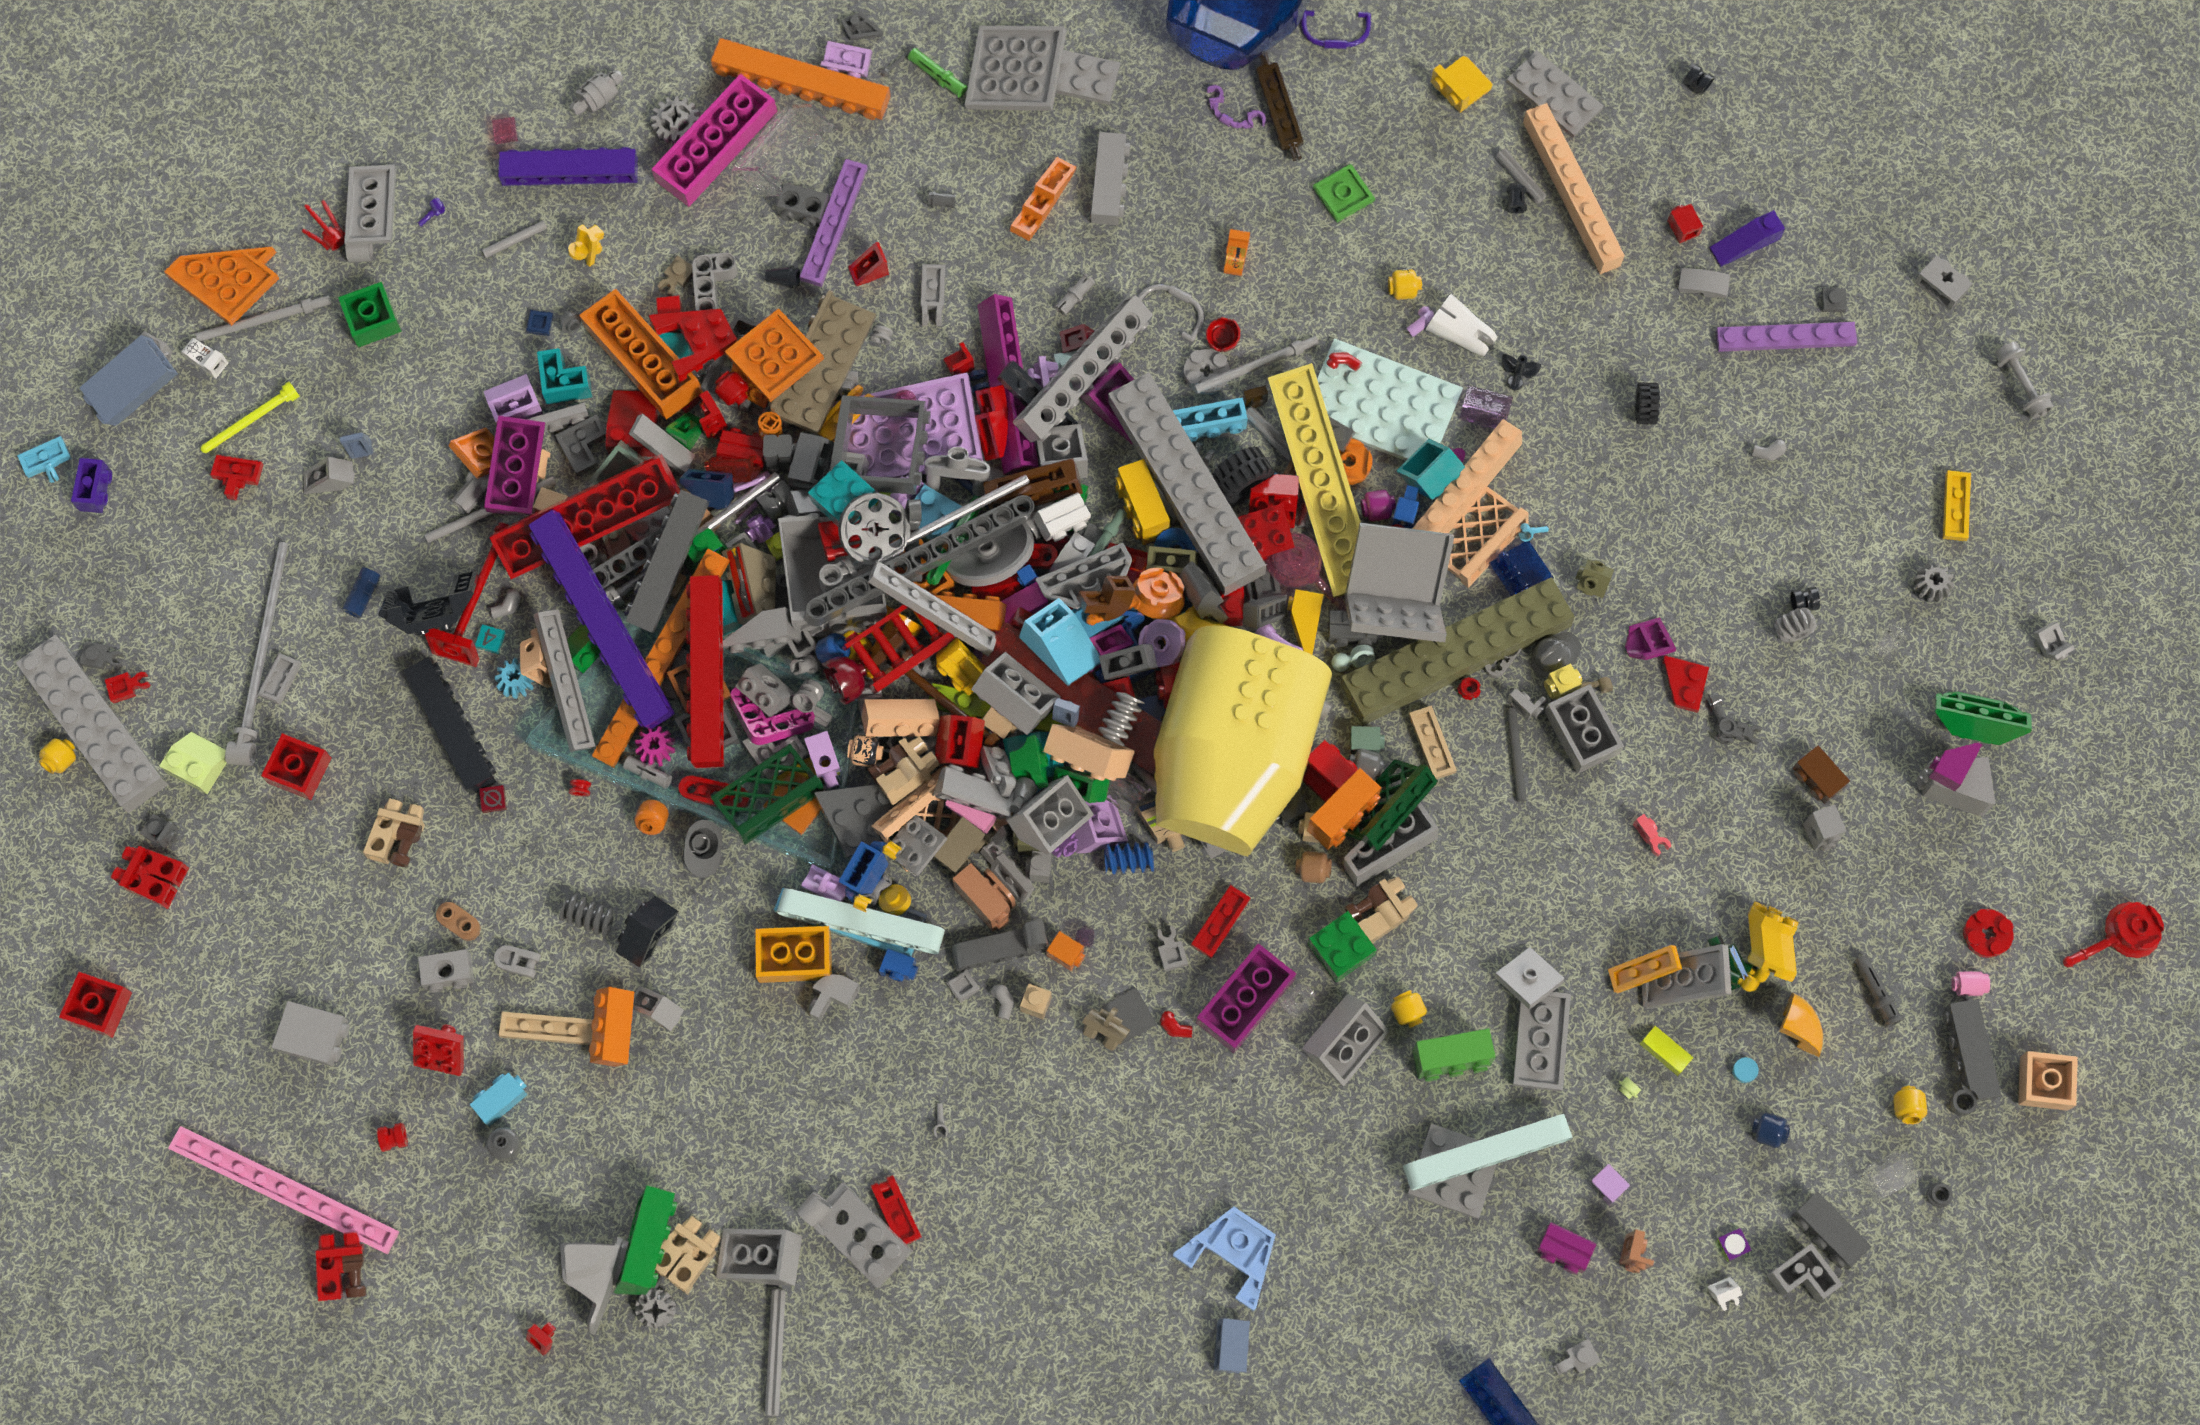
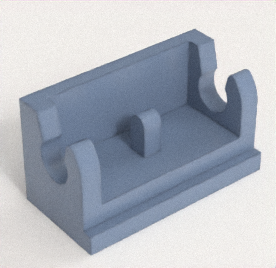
[1214,1318,1250,1373]

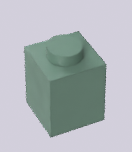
[1350,726,1385,755]

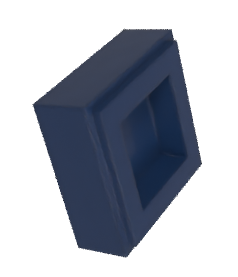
[526,310,554,336]

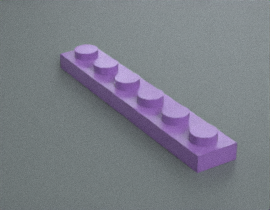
[800,159,868,287]
[1716,322,1857,352]

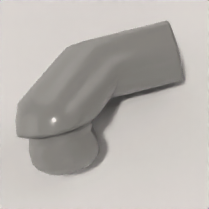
[1751,439,1787,461]
[490,589,521,619]
[991,984,1014,1021]

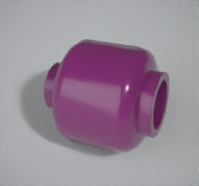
[1360,489,1396,522]

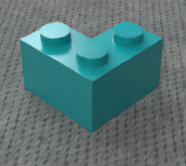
[537,348,593,405]

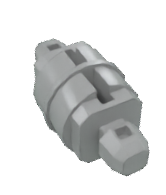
[569,70,623,116]

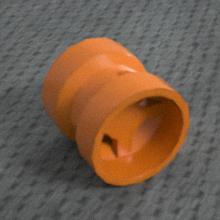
[758,412,782,440]

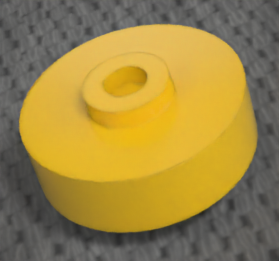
[878,884,911,916]

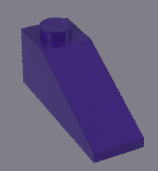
[1710,210,1785,267]

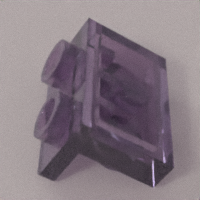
[1459,385,1513,429]

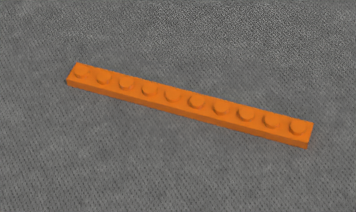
[592,549,730,768]

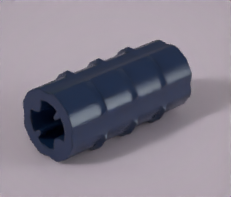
[342,567,381,619]

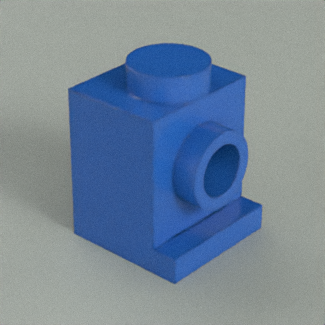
[879,949,919,982]

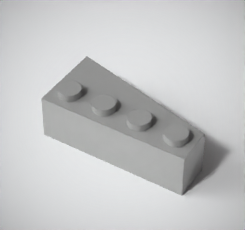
[1343,802,1439,887]

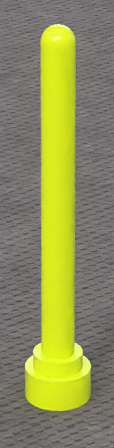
[200,382,300,453]

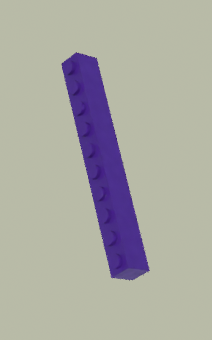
[529,510,675,729]

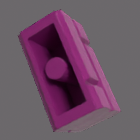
[1536,1222,1596,1275]

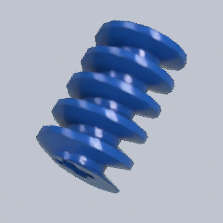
[1104,842,1154,875]

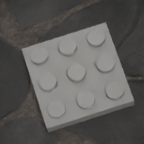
[1408,1123,1497,1219]

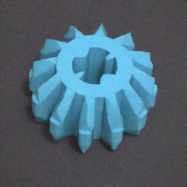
[494,658,534,699]

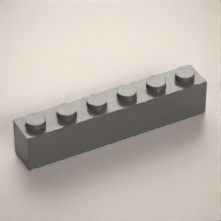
[624,490,709,633]

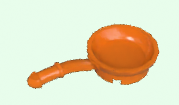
[1086,568,1185,625]

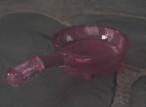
[1266,533,1347,611]

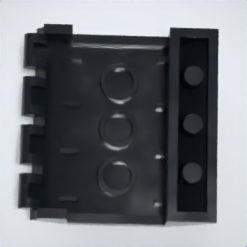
[378,570,479,636]

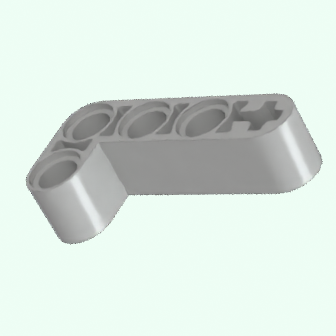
[692,253,738,311]

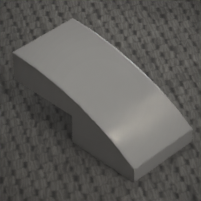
[1678,268,1730,298]

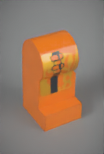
[1224,229,1250,276]

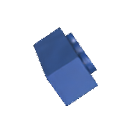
[1017,564,1039,588]

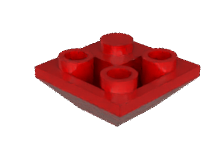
[1249,474,1299,529]

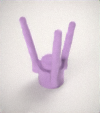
[733,471,775,524]

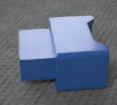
[1392,485,1419,529]

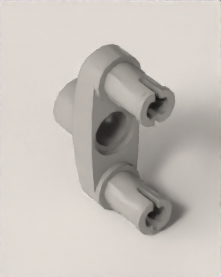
[924,447,990,496]

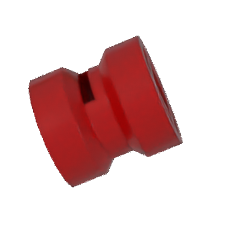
[377,1123,408,1152]

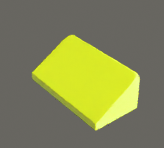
[1640,1026,1694,1076]

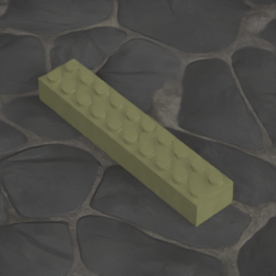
[1341,577,1575,726]

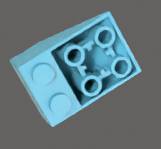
[1019,598,1100,686]

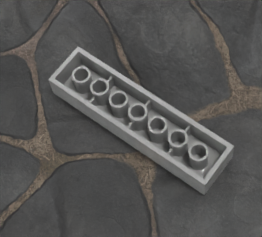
[16,634,169,813]

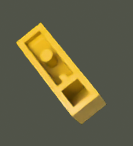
[1287,589,1323,655]

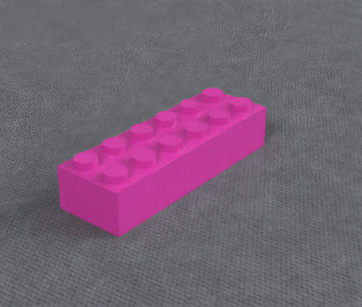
[651,74,777,207]

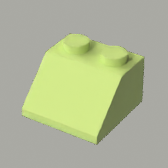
[159,732,227,794]

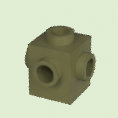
[1575,559,1614,598]

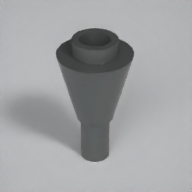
[1010,777,1038,813]

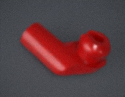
[1160,1011,1192,1038]

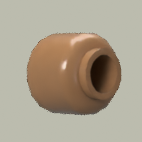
[1296,851,1332,883]

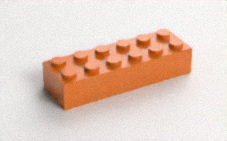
[579,288,703,420]

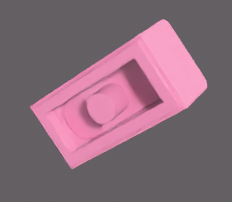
[945,800,997,834]

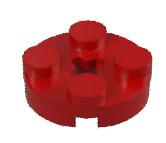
[1963,909,2014,958]

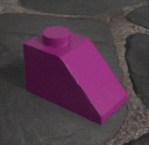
[1929,742,1982,791]

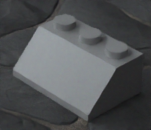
[933,765,1014,820]
[1006,775,1094,855]
[1302,994,1390,1087]

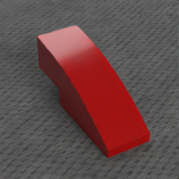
[975,385,1008,461]

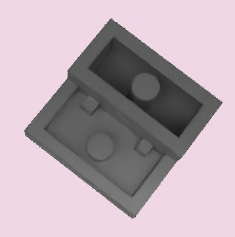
[1179,561,1229,624]

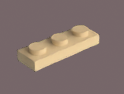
[1409,705,1457,779]

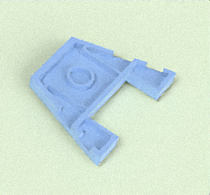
[1172,1207,1276,1312]

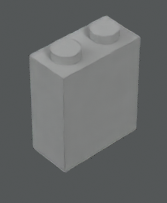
[271,1001,350,1067]

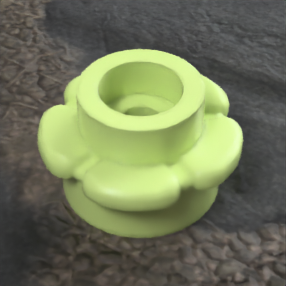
[1619,1077,1641,1099]

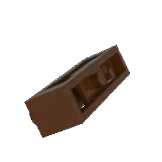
[983,458,1083,511]

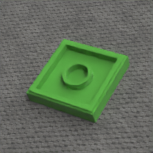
[1312,164,1375,223]

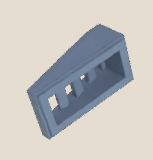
[340,432,373,459]

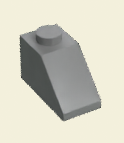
[303,457,355,494]
[633,986,684,1031]

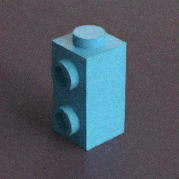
[470,1072,528,1127]

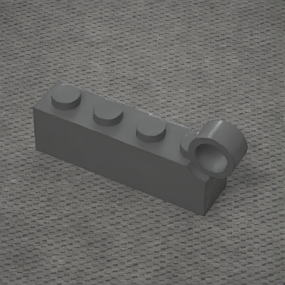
[1942,999,2001,1116]

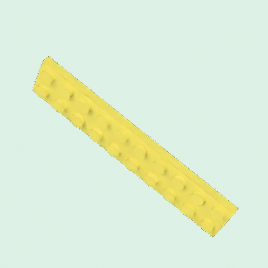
[1268,363,1361,598]

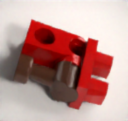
[315,1231,367,1301]

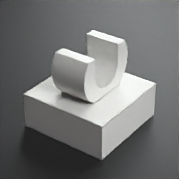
[1707,1277,1742,1311]

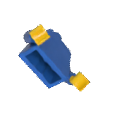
[838,840,902,913]

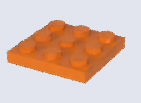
[725,308,824,403]

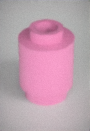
[1951,971,1990,996]

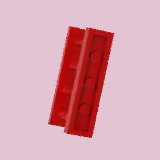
[842,604,955,695]

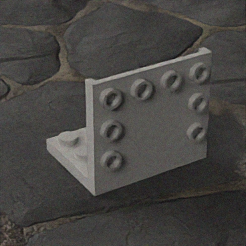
[1344,523,1454,642]

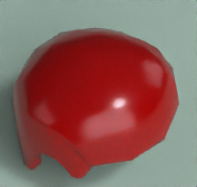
[1206,317,1241,352]

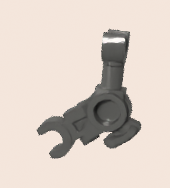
[1706,693,1762,745]

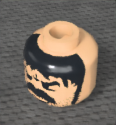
[847,735,884,767]

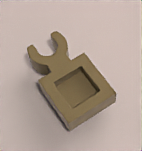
[658,255,693,297]

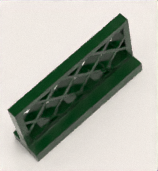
[711,744,824,845]
[1345,759,1438,851]

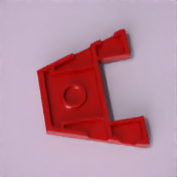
[649,309,737,382]

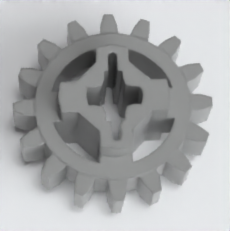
[651,96,700,144]

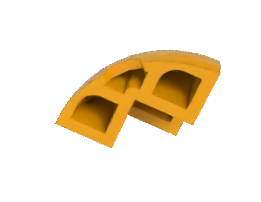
[1779,993,1823,1057]

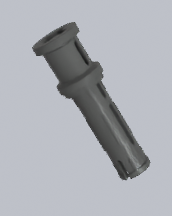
[1853,955,1905,1028]

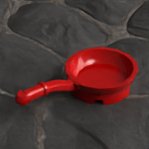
[2063,902,2164,968]

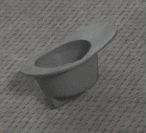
[1531,632,1581,677]
[684,820,722,877]

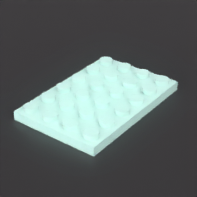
[1317,338,1463,461]

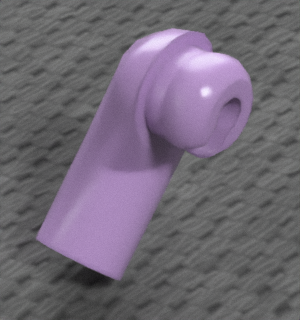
[1407,306,1434,337]

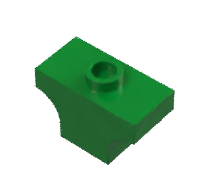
[1009,735,1049,789]

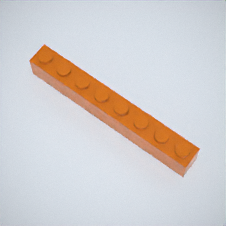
[711,38,891,120]

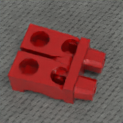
[111,846,189,909]

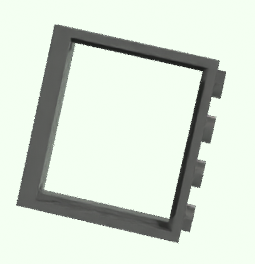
[830,395,931,494]

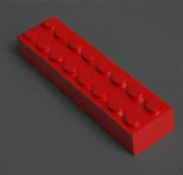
[489,453,680,580]

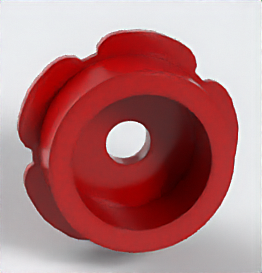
[1457,677,1481,700]

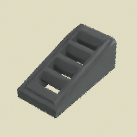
[1243,593,1287,629]

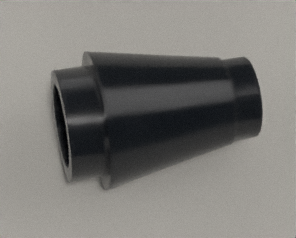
[765,265,800,288]

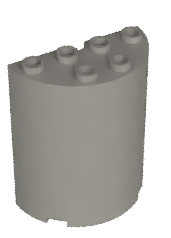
[778,510,887,637]

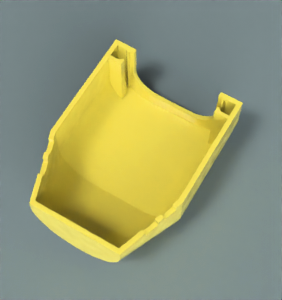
[1154,626,1332,857]

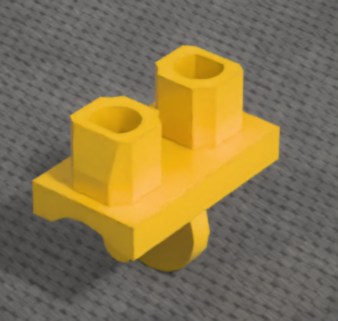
[568,224,604,267]

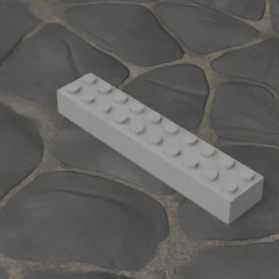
[1108,372,1266,596]

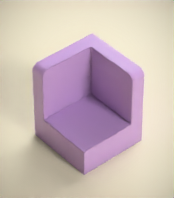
[1592,1164,1630,1206]

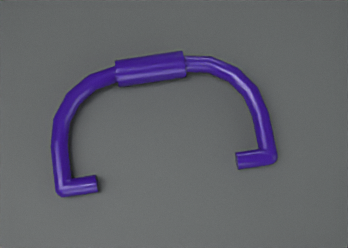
[1301,10,1371,49]

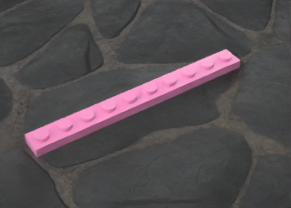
[168,1126,399,1255]

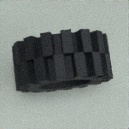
[1635,382,1660,425]

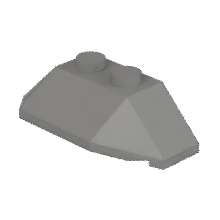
[1036,543,1132,609]

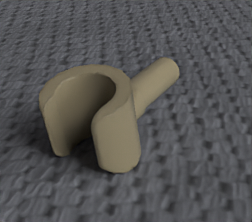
[1580,677,1613,693]

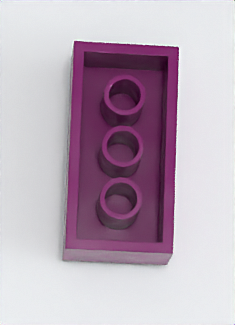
[1196,943,1297,1054]

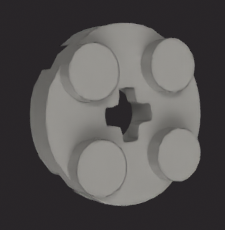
[1184,349,1230,395]

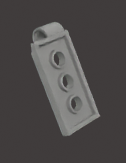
[345,165,396,263]
[796,1182,913,1288]

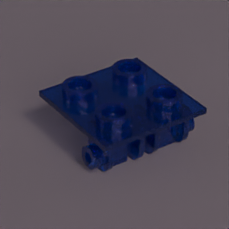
[1489,541,1554,596]

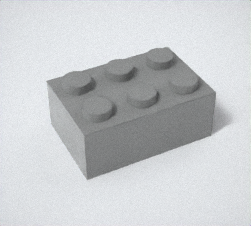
[971,652,1061,735]
[1544,684,1624,774]

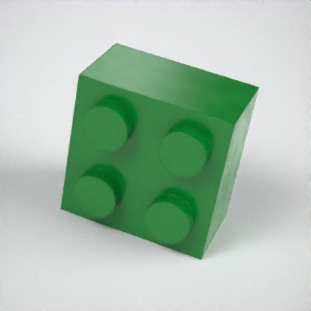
[338,281,402,348]
[1307,911,1377,983]

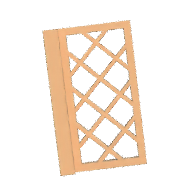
[1447,486,1529,588]
[872,765,961,872]

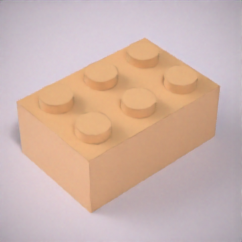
[1043,724,1135,781]

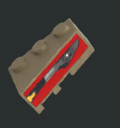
[722,543,776,625]

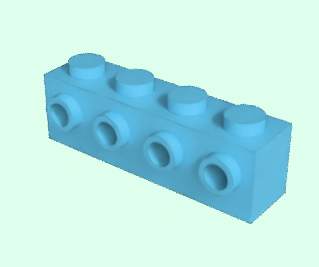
[1173,397,1248,442]

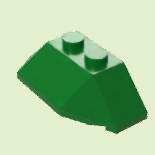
[1935,691,2032,745]

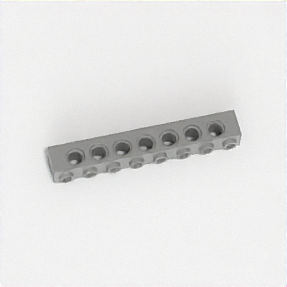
[1013,295,1153,442]

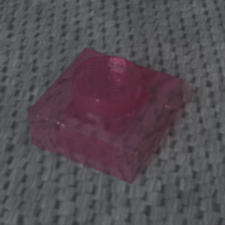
[492,117,518,144]

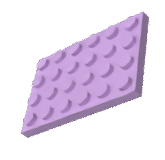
[833,373,983,478]

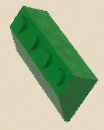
[613,1185,677,1295]

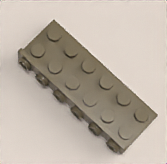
[769,290,876,435]

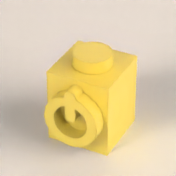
[1544,664,1582,700]

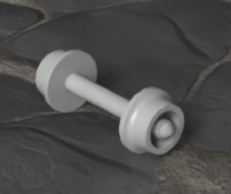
[1995,342,2054,419]

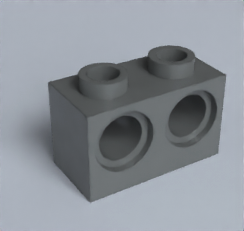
[776,182,829,227]

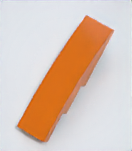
[1010,157,1076,241]

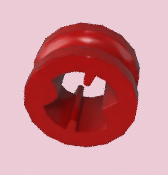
[569,779,592,797]

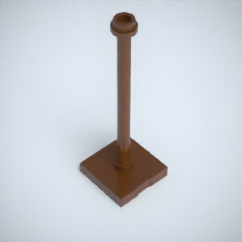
[872,631,1001,747]

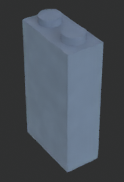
[79,335,178,426]

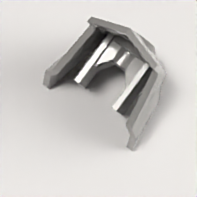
[560,1236,628,1335]

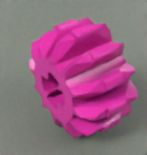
[635,726,676,767]

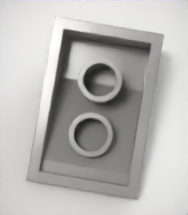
[716,1229,802,1286]

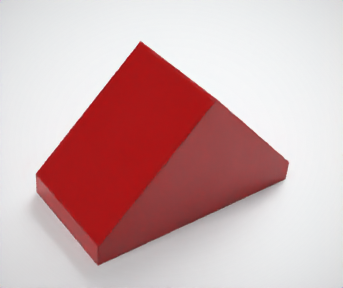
[848,242,889,286]

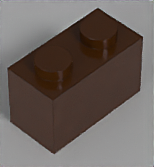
[1793,745,1850,804]

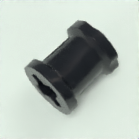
[1506,184,1527,213]

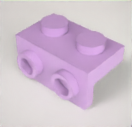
[820,41,872,78]

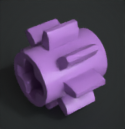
[744,514,775,543]
[1051,833,1078,858]

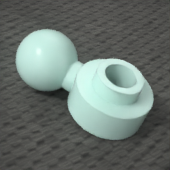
[1331,645,1375,672]

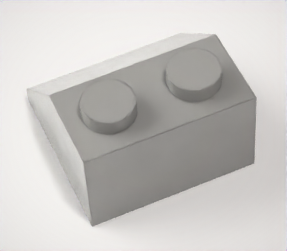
[1036,424,1088,478]

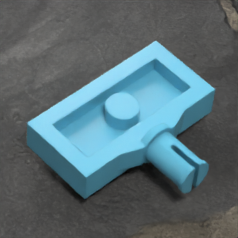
[17,436,72,483]

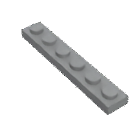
[868,561,998,656]
[533,609,595,752]

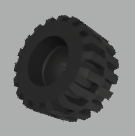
[1212,446,1275,504]

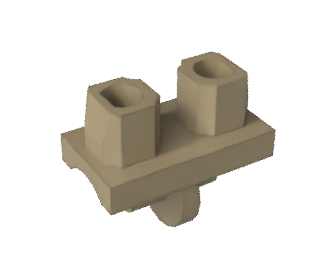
[1082,1007,1130,1051]

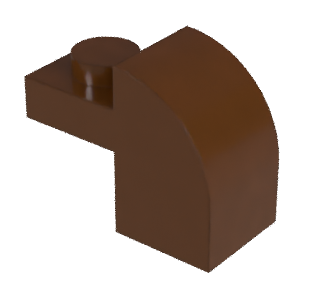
[1077,576,1136,621]

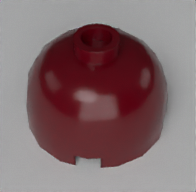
[822,656,867,705]

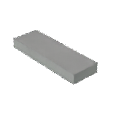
[629,414,695,475]

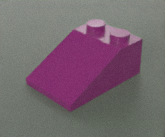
[1080,363,1135,445]

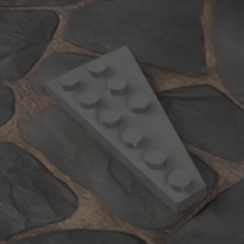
[813,784,947,858]

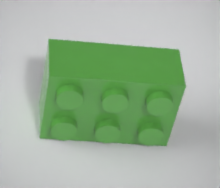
[1412,1029,1496,1082]

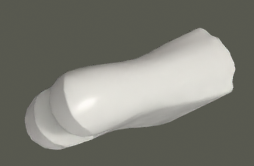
[1426,294,1497,356]

